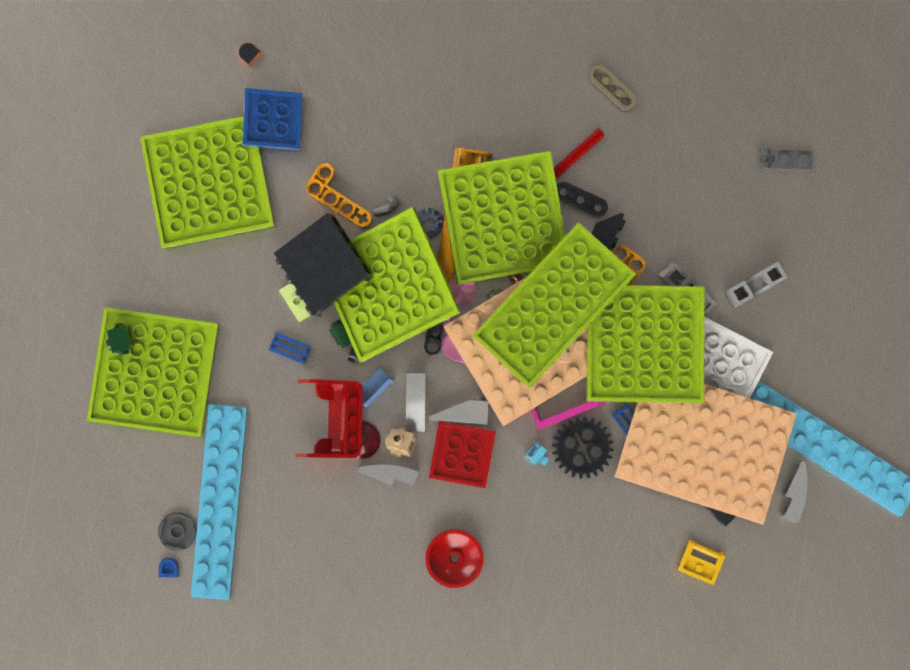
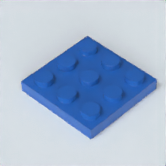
[242,88,302,150]

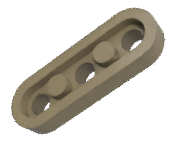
[589,65,636,111]

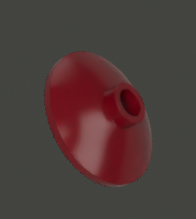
[356,421,381,459]

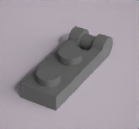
[759,149,813,171]

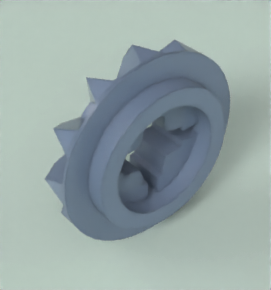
[418,207,444,238]

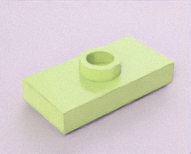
[279,284,311,323]

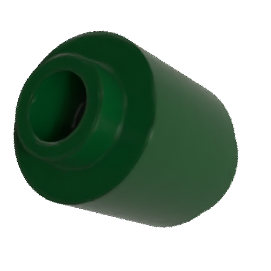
[328,319,351,349]

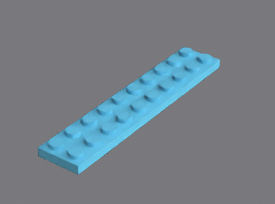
[750,381,910,517]
[191,404,248,600]

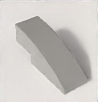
[658,262,717,317]
[406,373,426,432]
[781,461,808,523]
[357,464,420,486]

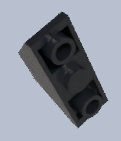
[591,213,626,250]

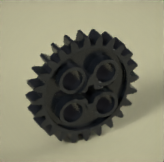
[551,416,614,479]

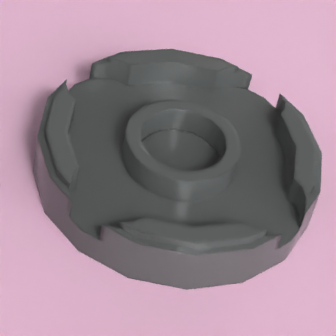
[158,513,197,551]

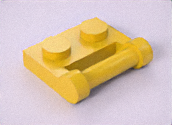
[677,538,726,585]

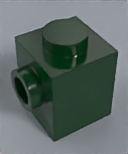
[106,326,134,356]

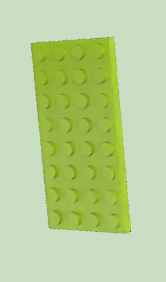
[472,222,636,389]

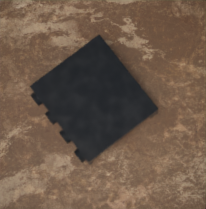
[274,213,374,317]

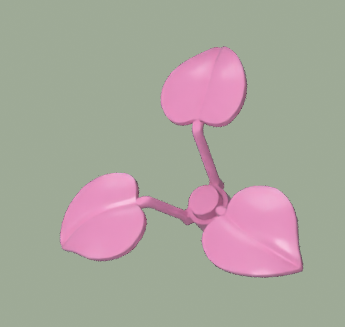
[442,278,476,363]

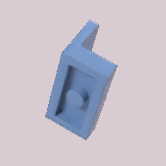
[362,367,394,408]

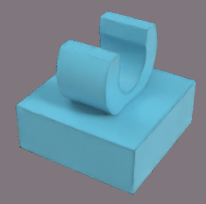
[524,442,549,466]

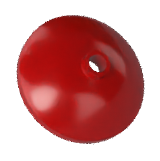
[425,529,484,588]

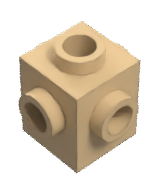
[385,428,417,457]

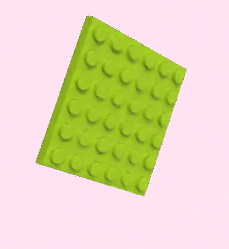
[140,116,275,249]
[437,151,565,285]
[334,207,461,362]
[587,285,704,403]
[87,307,219,438]

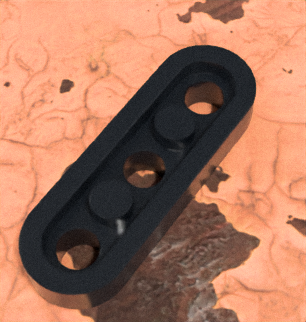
[557,182,608,217]

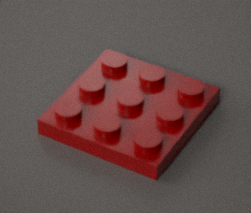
[429,421,496,488]

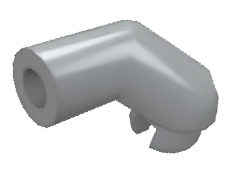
[373,196,399,217]

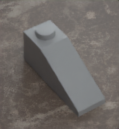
[429,397,489,425]

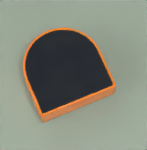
[238,43,262,66]

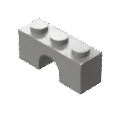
[725,262,788,308]

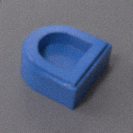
[158,558,179,577]

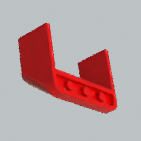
[295,379,363,458]

